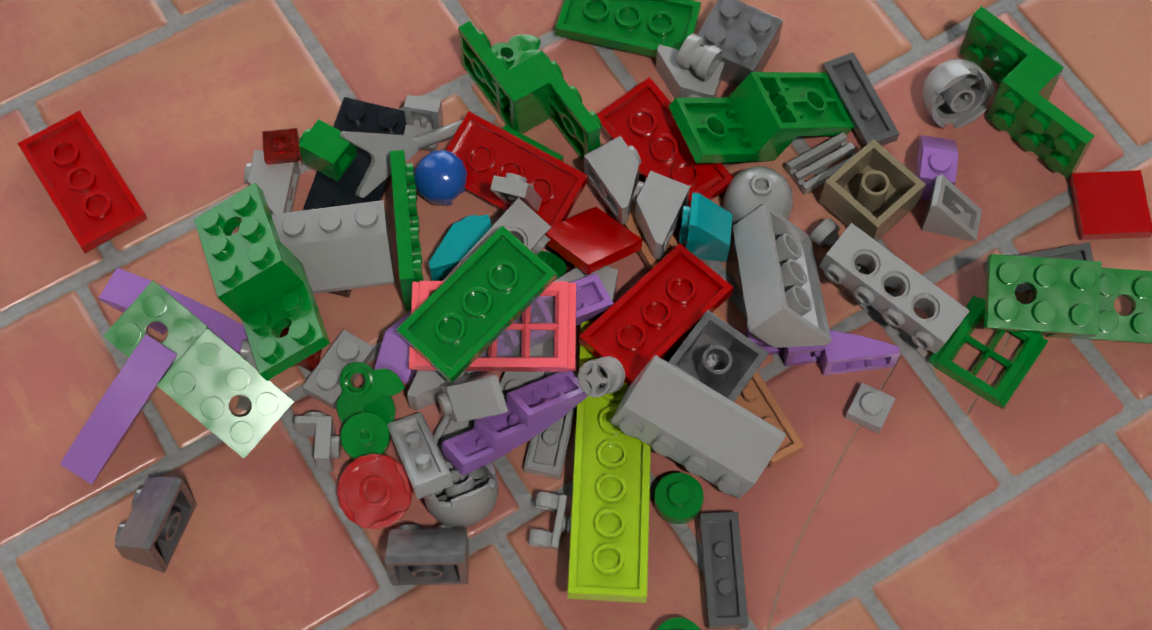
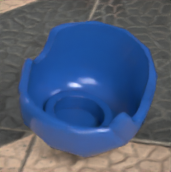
[414,150,467,206]

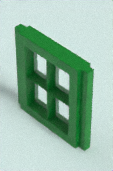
[928,295,1048,409]

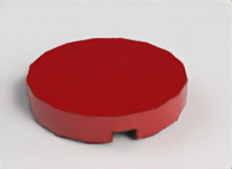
[337,454,413,530]

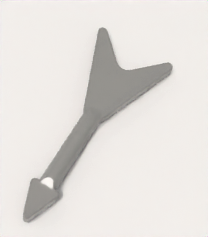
[340,113,496,198]

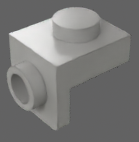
[404,95,443,151]
[294,412,341,471]

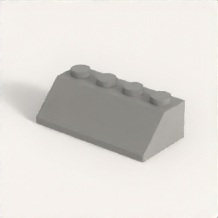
[239,200,395,294]
[733,203,832,348]
[610,355,786,499]

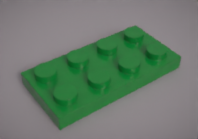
[555,0,702,58]
[390,150,424,311]
[396,225,557,383]

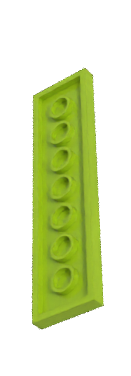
[568,321,651,603]

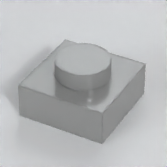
[845,383,896,434]

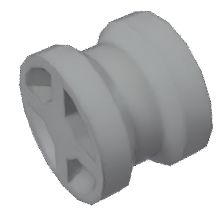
[578,356,625,397]

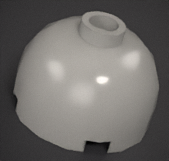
[922,58,994,128]
[722,166,793,225]
[423,459,499,528]

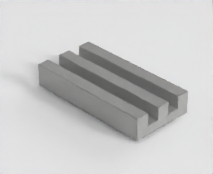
[785,132,856,195]

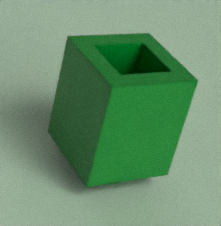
[298,119,357,182]

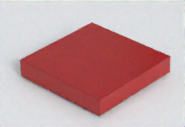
[1069,170,1152,240]
[546,206,643,275]

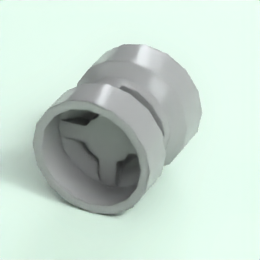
[676,34,723,80]

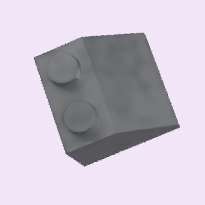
[668,310,769,402]
[115,477,197,573]
[385,524,469,586]

